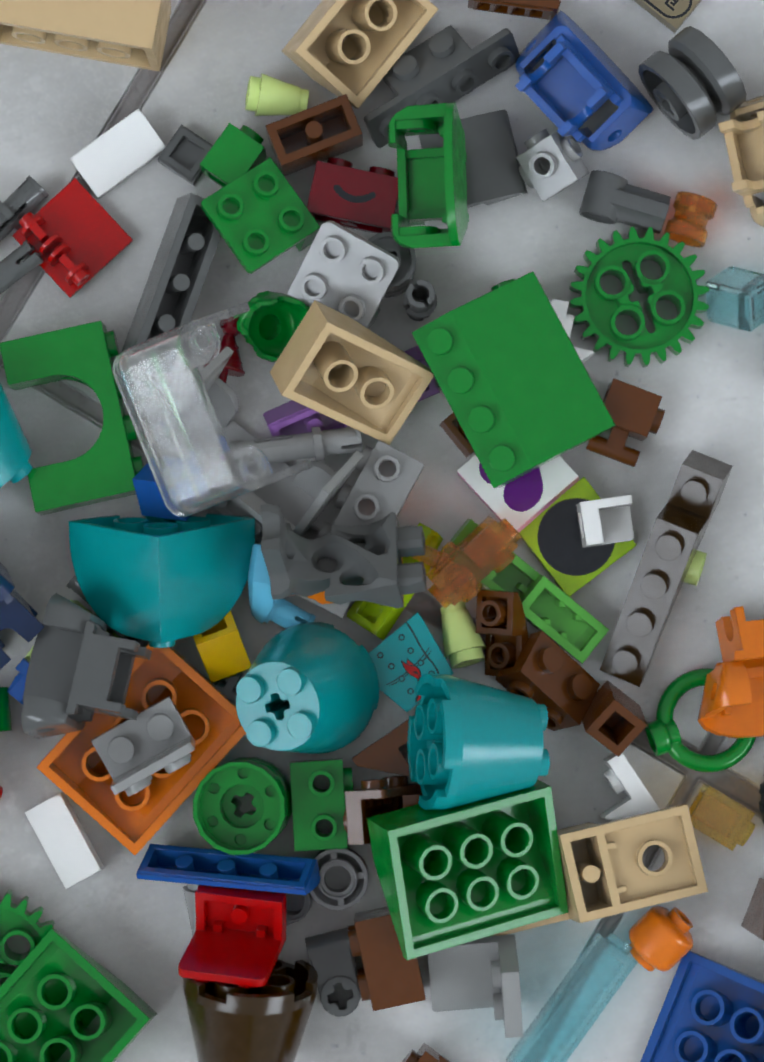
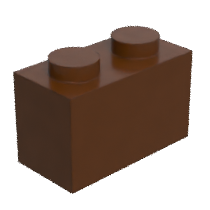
[266,94,363,176]

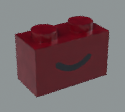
[307,158,398,234]

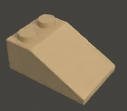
[270,300,434,445]

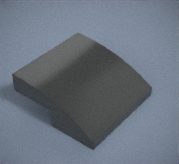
[419,110,527,208]

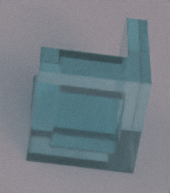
[706,266,764,332]

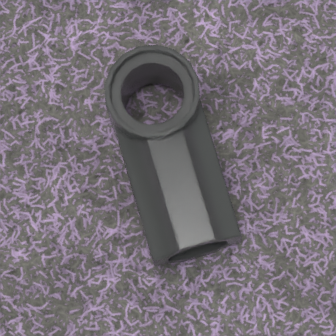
[579,170,671,234]

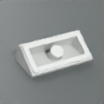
[70,109,166,199]
[25,792,105,889]

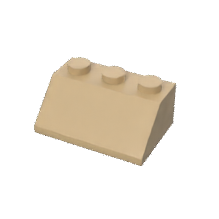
[282,0,438,109]

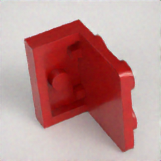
[178,885,286,988]

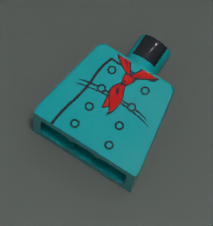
[369,612,454,712]

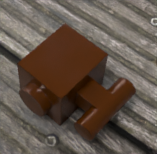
[586,378,665,467]

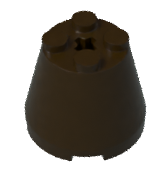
[183,959,318,1062]

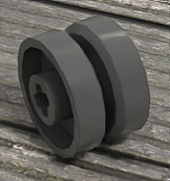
[638,26,747,140]

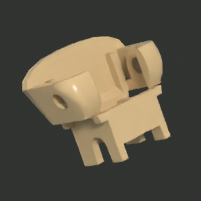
[718,95,764,227]

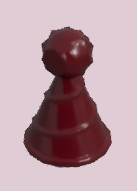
[203,314,245,383]

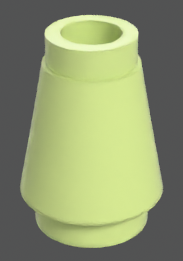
[245,73,309,116]
[440,601,486,669]

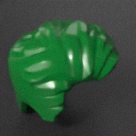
[237,291,310,362]

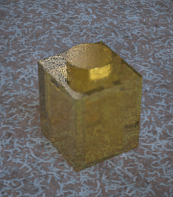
[689,784,755,851]

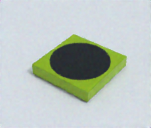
[518,477,637,597]

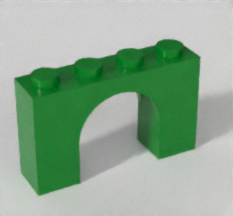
[0,321,144,515]

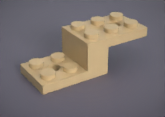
[488,804,708,937]

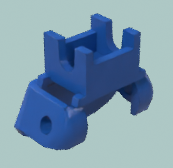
[515,10,654,151]

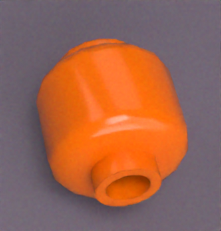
[628,906,693,972]

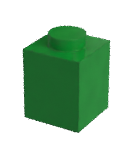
[200,123,267,188]

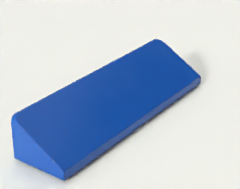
[136,844,321,895]

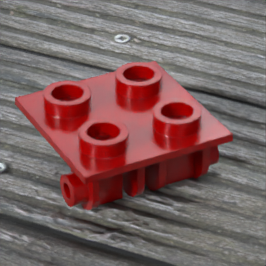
[12,178,133,298]

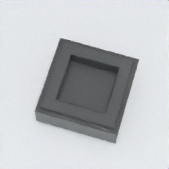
[157,124,213,186]

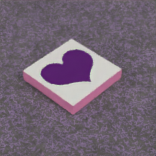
[457,455,579,536]

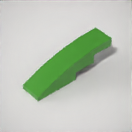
[441,518,609,664]

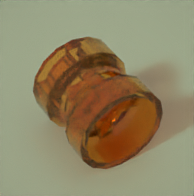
[663,191,718,248]

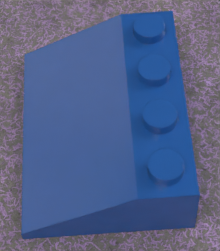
[640,951,764,1062]

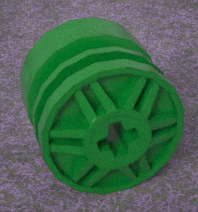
[193,757,292,855]

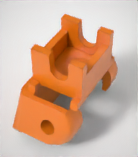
[697,606,764,738]

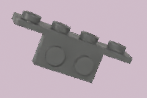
[364,25,520,148]

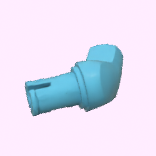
[248,544,316,629]

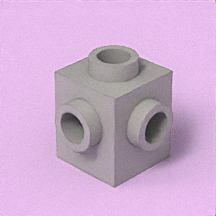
[516,129,589,201]

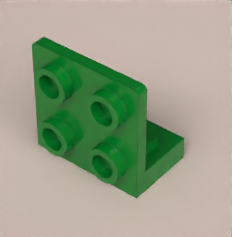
[201,157,320,274]

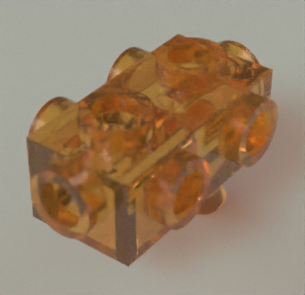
[411,515,522,609]

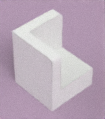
[576,495,634,548]

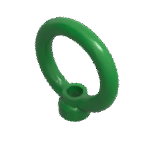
[645,668,756,772]

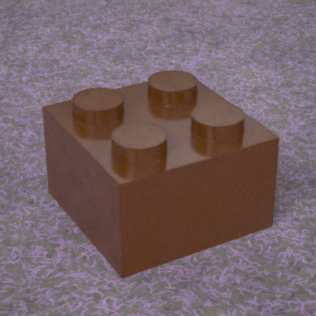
[348,906,426,1011]

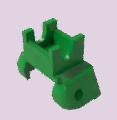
[388,102,469,248]

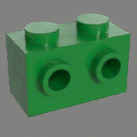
[290,758,353,852]

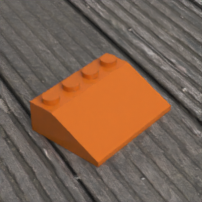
[36,643,246,855]

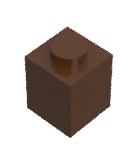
[582,680,647,757]

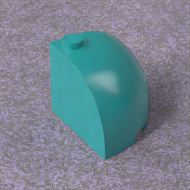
[69,513,255,648]

